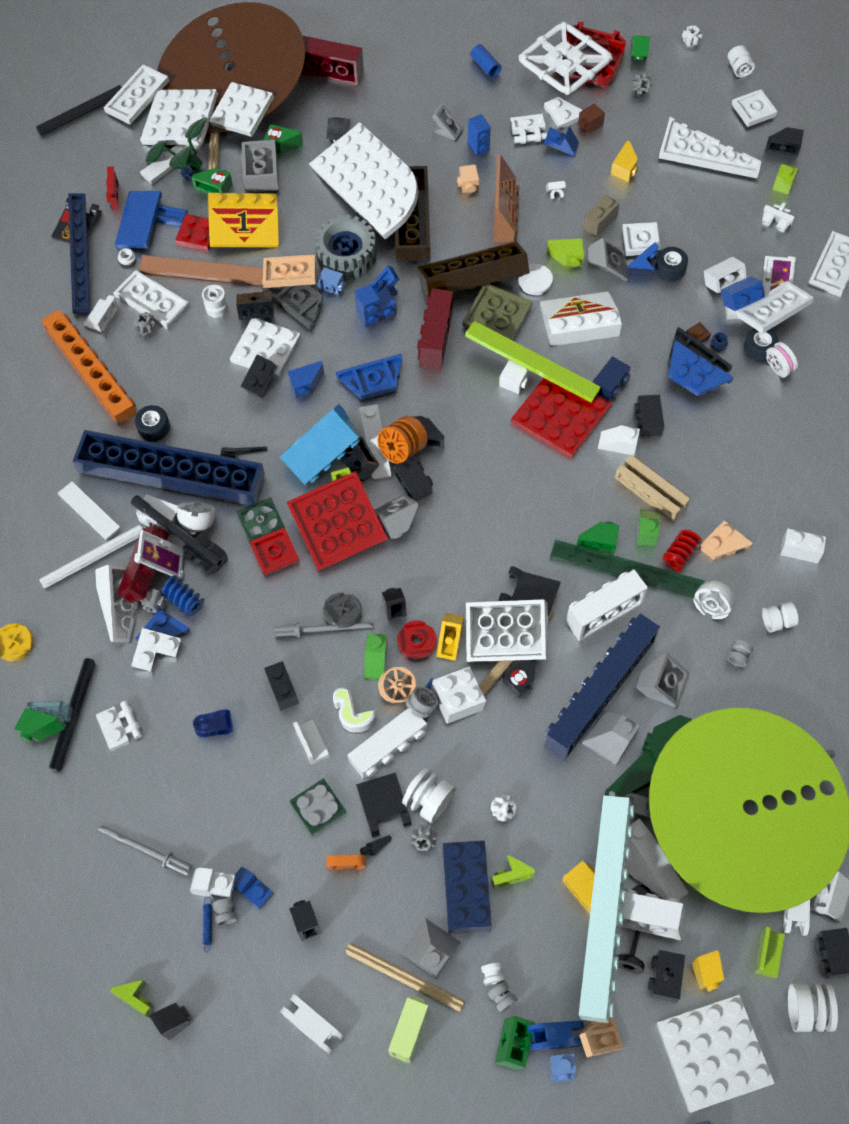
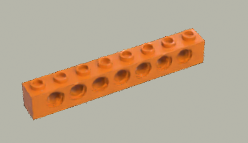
[41,309,136,426]

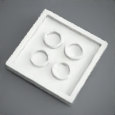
[209,82,274,137]
[230,318,301,379]

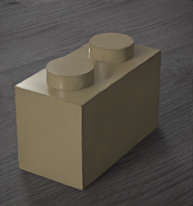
[583,195,620,237]

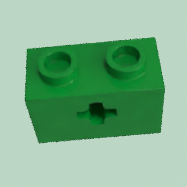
[495,1016,535,1070]

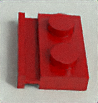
[106,166,119,209]

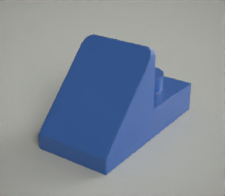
[544,126,579,156]
[627,242,659,271]
[371,266,400,296]
[233,867,274,909]

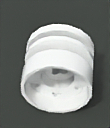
[402,767,456,824]
[788,983,838,1032]

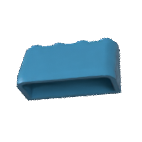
[280,404,360,485]

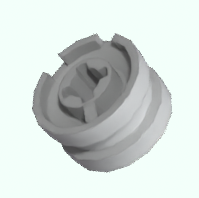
[406,686,438,718]

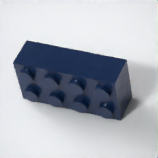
[443,840,492,934]

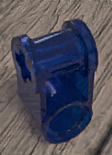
[193,709,234,738]

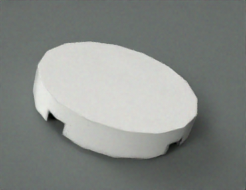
[518,264,553,295]

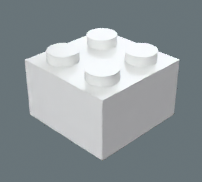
[431,666,486,724]

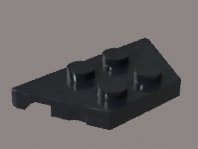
[668,327,732,372]

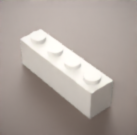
[347,708,427,779]

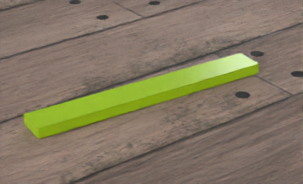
[465,321,601,403]

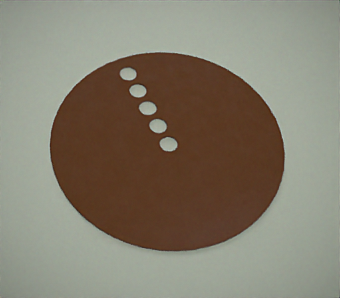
[157,2,305,133]

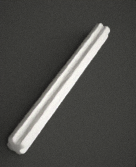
[39,525,143,588]

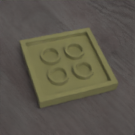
[462,285,533,341]

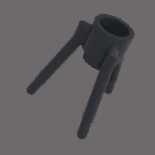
[220,446,267,459]

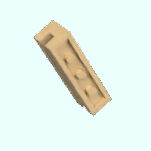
[615,455,690,522]

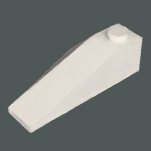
[349,404,392,481]
[96,565,138,643]
[625,818,688,900]

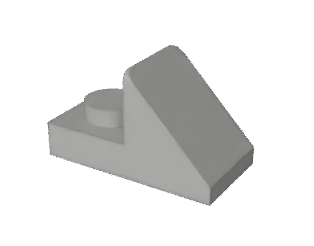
[432,104,463,140]

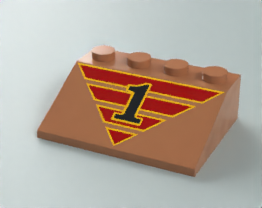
[494,154,519,243]

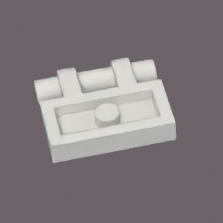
[510,114,547,144]
[96,701,142,752]

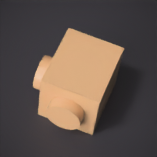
[457,165,479,194]

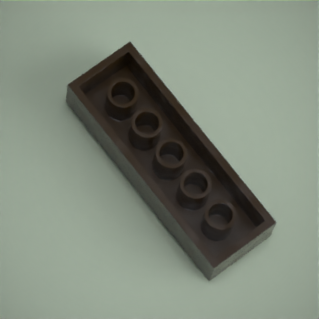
[395,166,430,261]
[417,241,530,296]

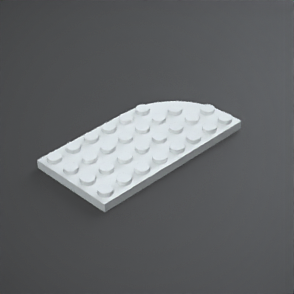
[309,122,418,239]

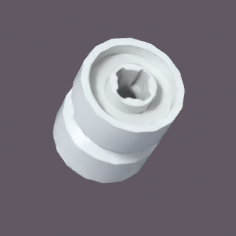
[727,45,755,78]
[202,285,228,318]
[762,601,799,633]

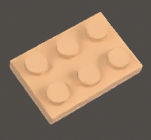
[262,254,316,288]

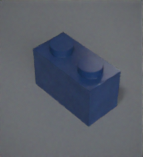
[593,356,631,401]

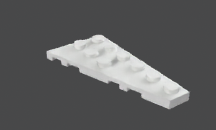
[659,117,762,178]

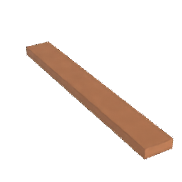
[139,255,263,286]

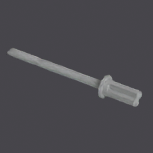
[274,622,374,638]
[98,825,193,876]

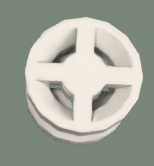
[481,963,505,986]

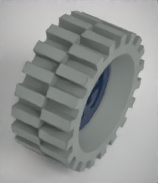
[315,215,376,280]

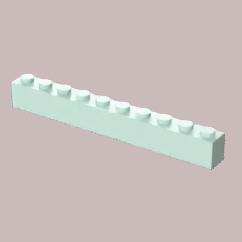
[579,796,634,1023]

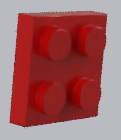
[175,214,210,251]
[250,528,299,576]

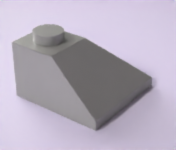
[587,238,629,281]
[374,494,418,539]
[636,652,690,707]
[582,711,640,765]
[401,918,461,979]

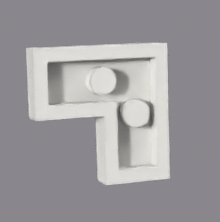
[131,628,181,671]

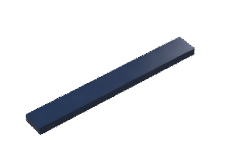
[68,193,90,314]

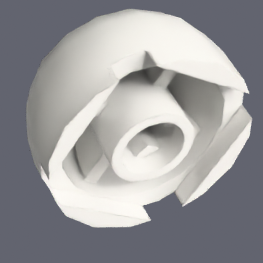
[177,502,215,534]
[694,580,734,619]

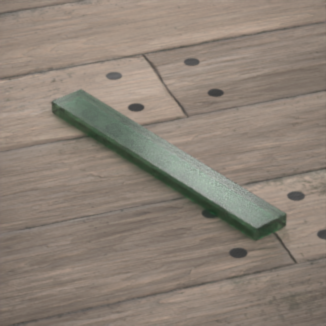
[550,539,705,598]

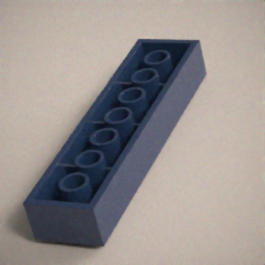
[544,613,660,761]

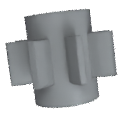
[631,73,652,94]
[133,312,156,335]
[140,589,166,613]
[411,824,437,851]

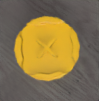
[0,623,34,661]

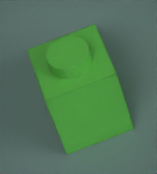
[637,509,660,547]
[364,633,388,680]

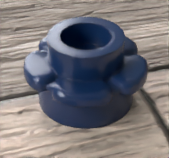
[180,166,194,181]
[711,332,728,349]

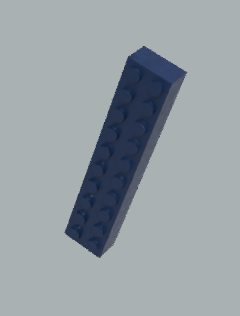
[72,430,265,506]

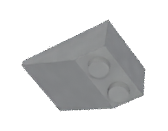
[242,140,279,193]

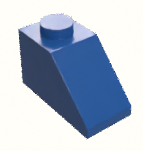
[288,361,324,398]

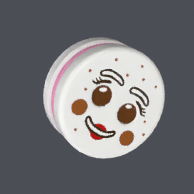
[766,342,798,378]

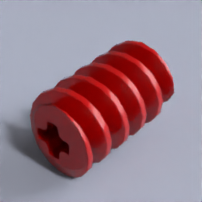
[662,529,702,572]

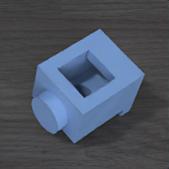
[317,267,345,295]
[550,1053,576,1082]

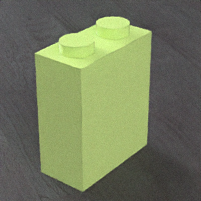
[388,996,429,1064]

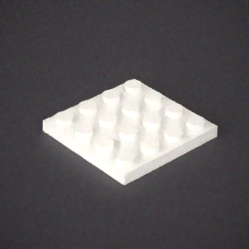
[140,89,218,145]
[656,995,775,1113]

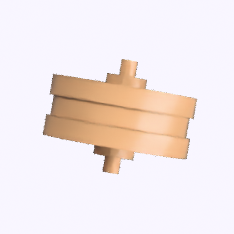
[378,667,416,703]

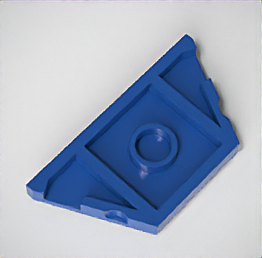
[668,341,734,396]
[335,354,402,400]

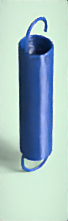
[202,897,212,953]

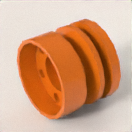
[377,415,427,464]

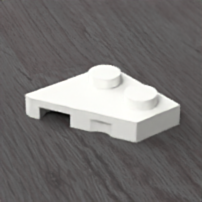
[544,97,582,129]

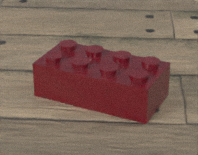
[301,35,364,86]
[417,289,453,370]

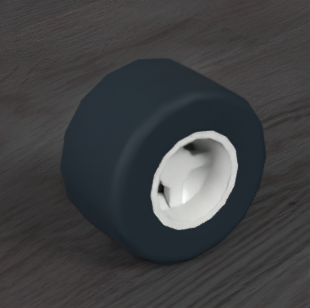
[655,247,688,281]
[744,328,779,362]
[135,405,170,441]

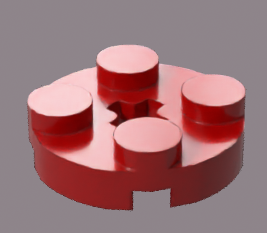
[397,620,437,660]

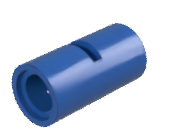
[470,44,502,78]

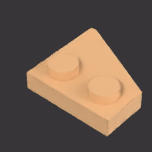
[699,521,753,560]
[579,1017,624,1058]

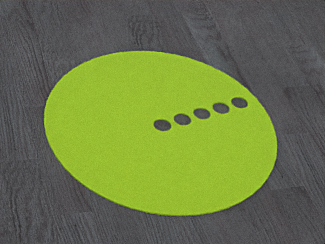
[649,708,849,913]

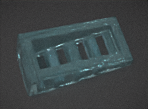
[27,701,73,722]

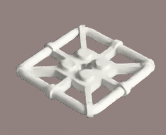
[519,22,612,95]

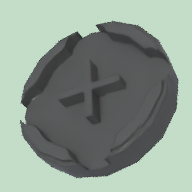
[323,593,362,628]

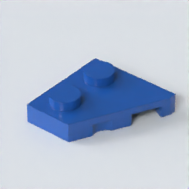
[135,609,190,642]

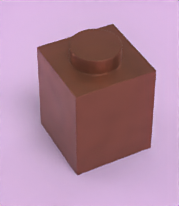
[578,103,605,134]

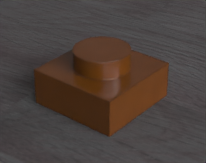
[686,322,711,343]

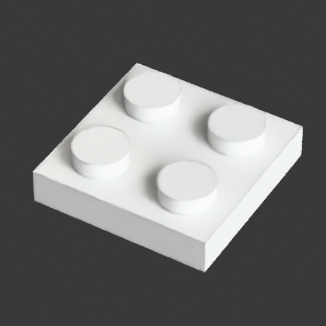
[732,89,777,127]
[622,222,661,256]

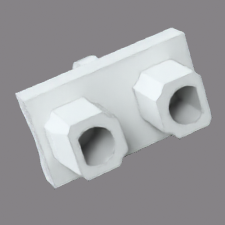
[762,202,794,233]

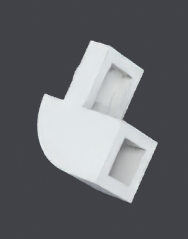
[190,868,236,898]

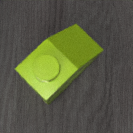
[772,163,799,194]
[547,238,584,267]

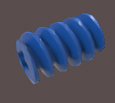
[162,575,205,616]

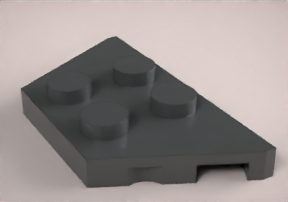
[263,285,324,330]

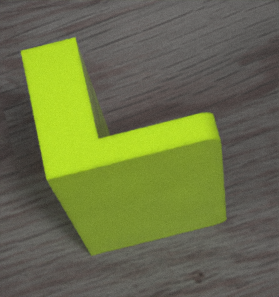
[754,926,785,978]

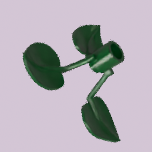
[145,118,209,171]

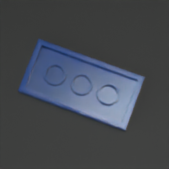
[114,191,162,249]

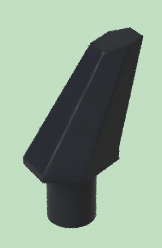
[360,835,392,855]

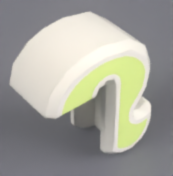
[333,687,376,733]

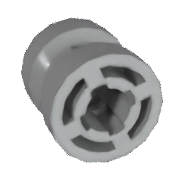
[727,640,753,667]
[212,898,238,926]
[488,981,518,1013]

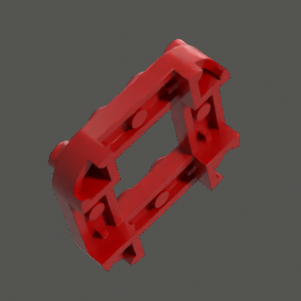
[554,22,626,87]

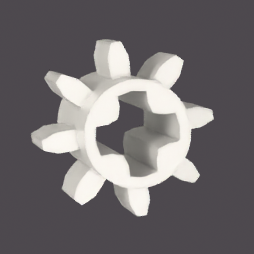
[682,25,702,46]
[491,794,517,822]

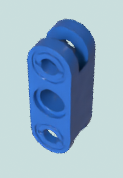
[527,1021,584,1051]

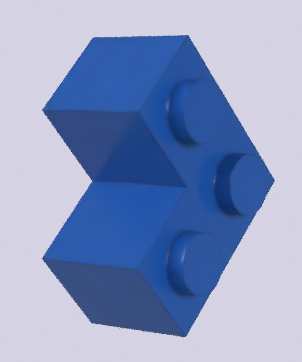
[354,284,397,327]

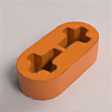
[326,855,366,870]

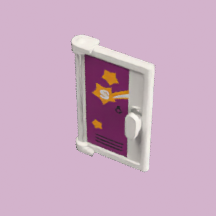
[762,256,797,294]
[134,530,184,580]

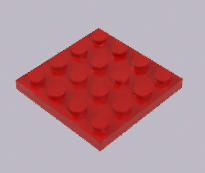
[511,378,612,459]
[286,471,388,572]

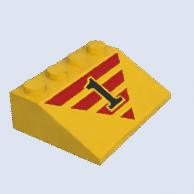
[208,193,279,247]

